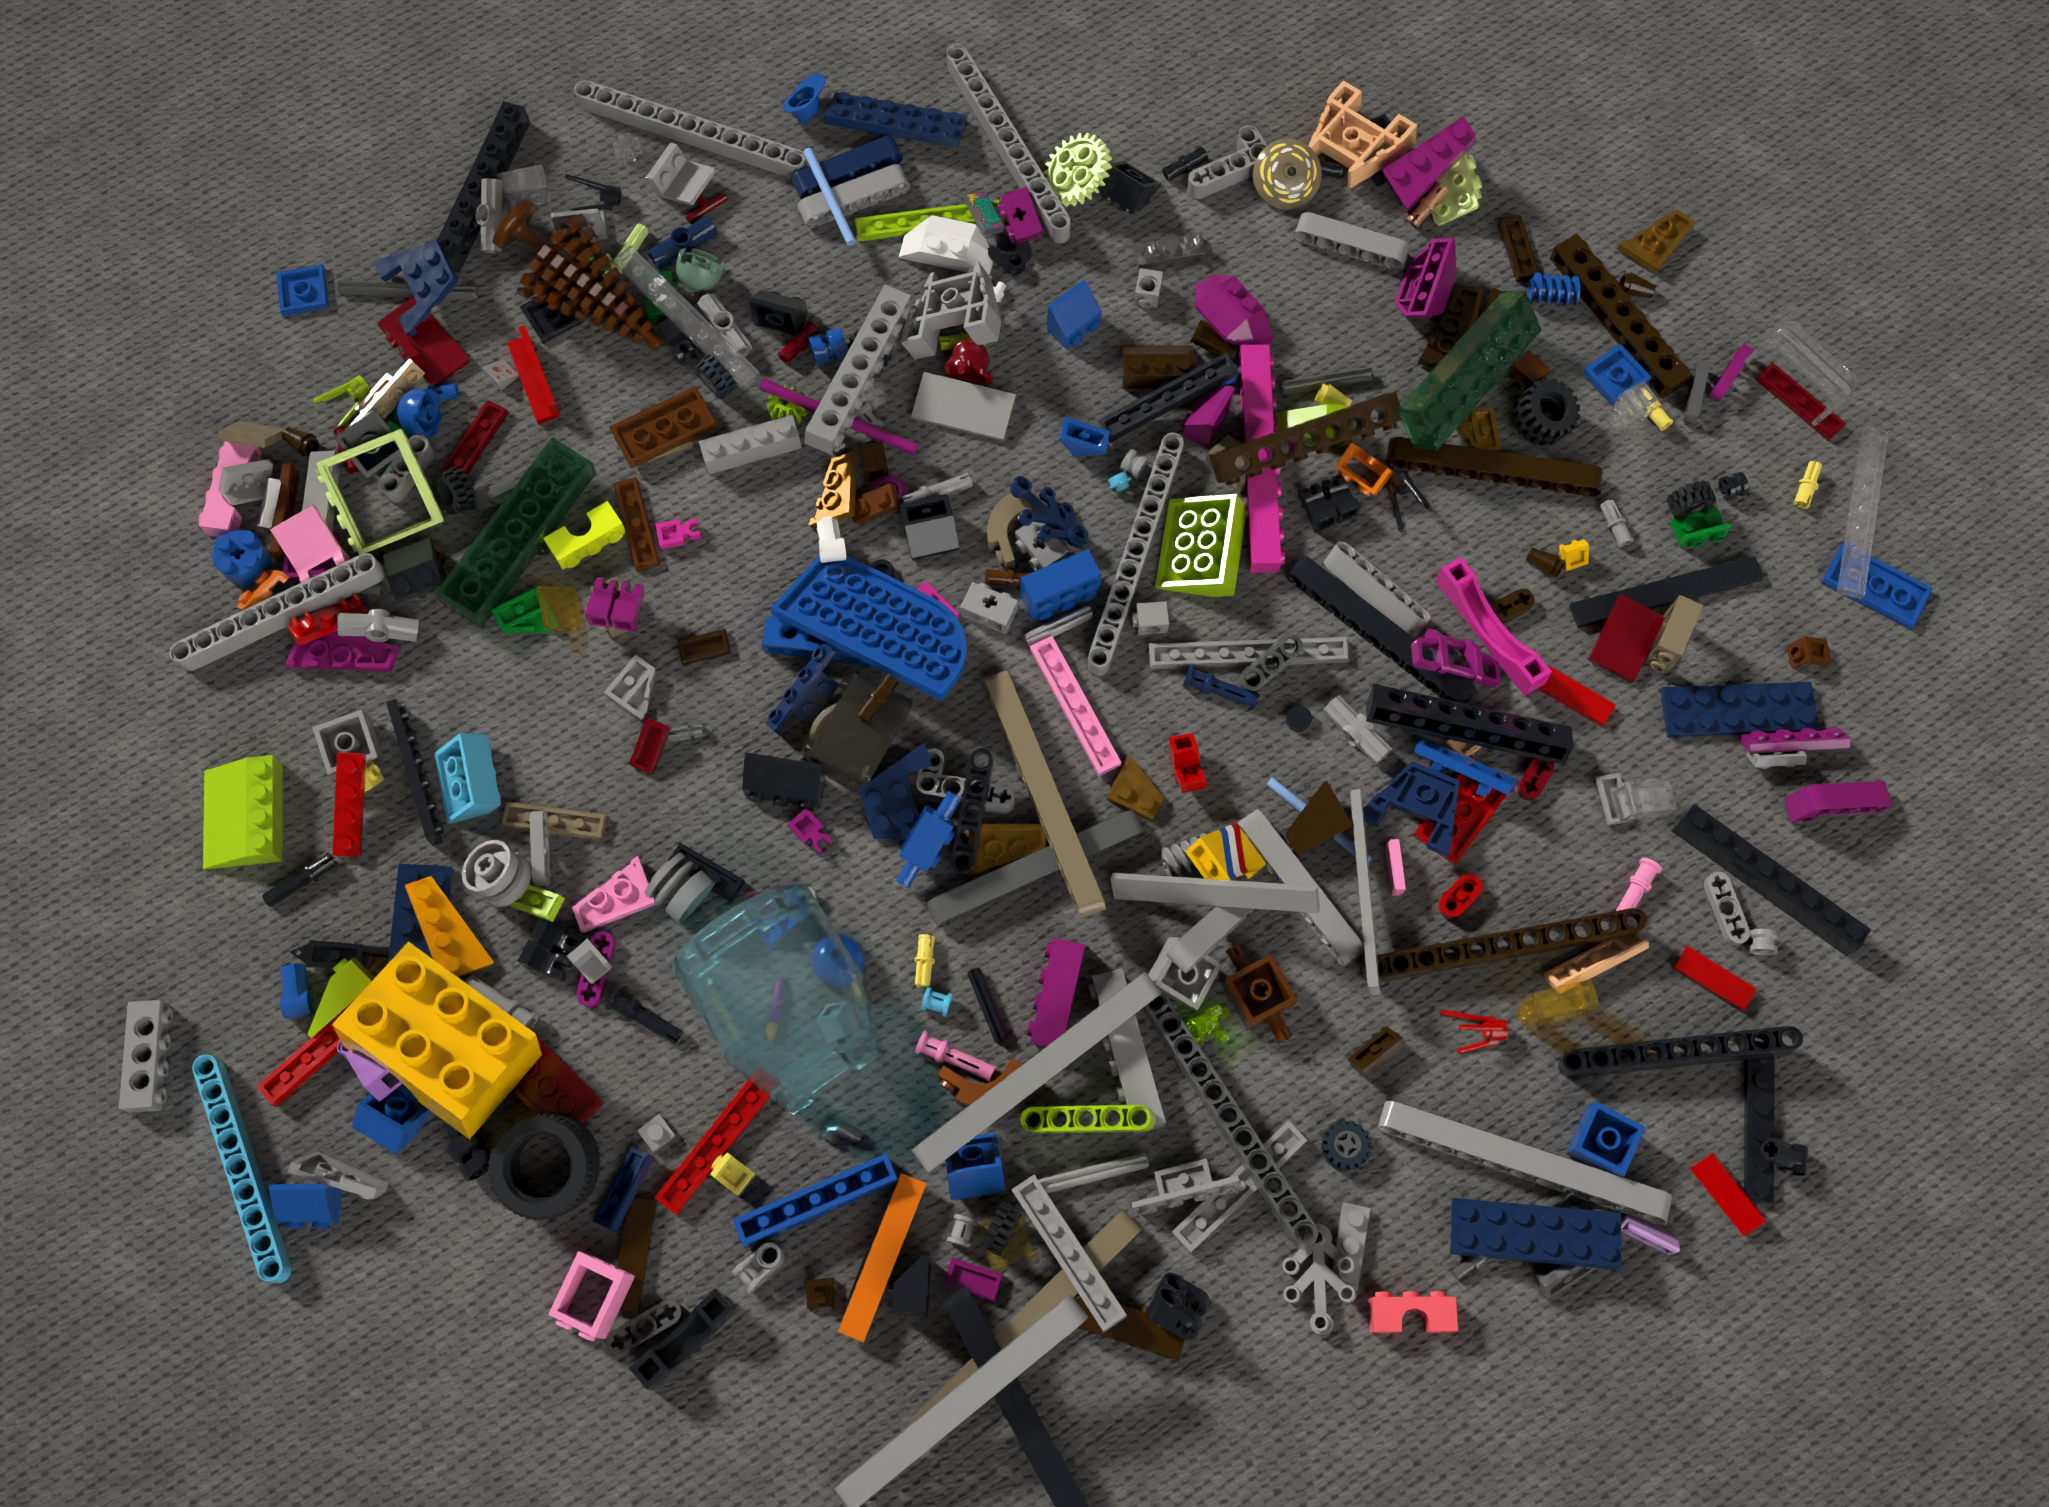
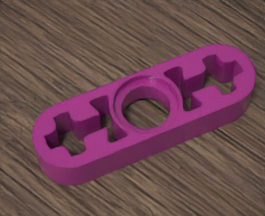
[1708,343,1754,402]
[576,931,616,1008]

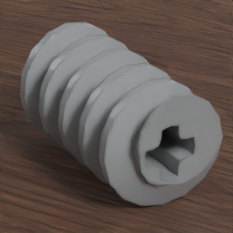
[1161,833,1206,877]

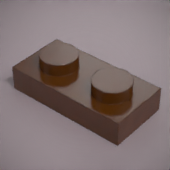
[853,483,900,524]

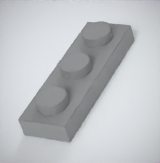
[1329,1202,1370,1291]

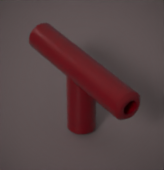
[686,192,728,223]

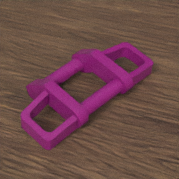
[1411,629,1501,688]

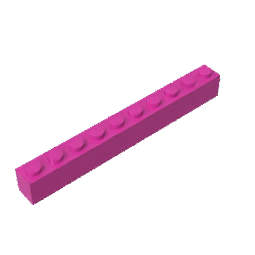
[1238,345,1285,573]

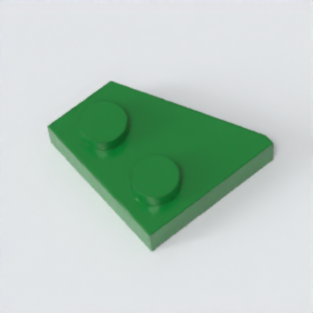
[492,587,559,633]

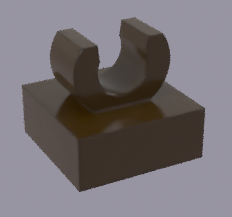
[806,1278,836,1309]

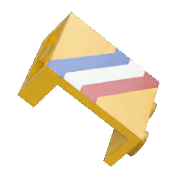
[1185,822,1266,880]

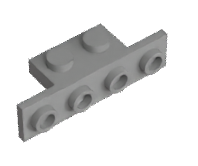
[1132,1158,1242,1215]

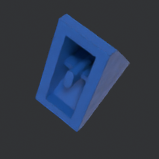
[1059,416,1110,456]

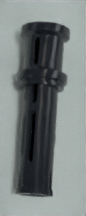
[605,988,684,1045]

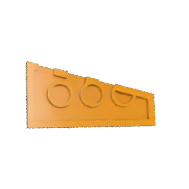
[405,876,494,978]

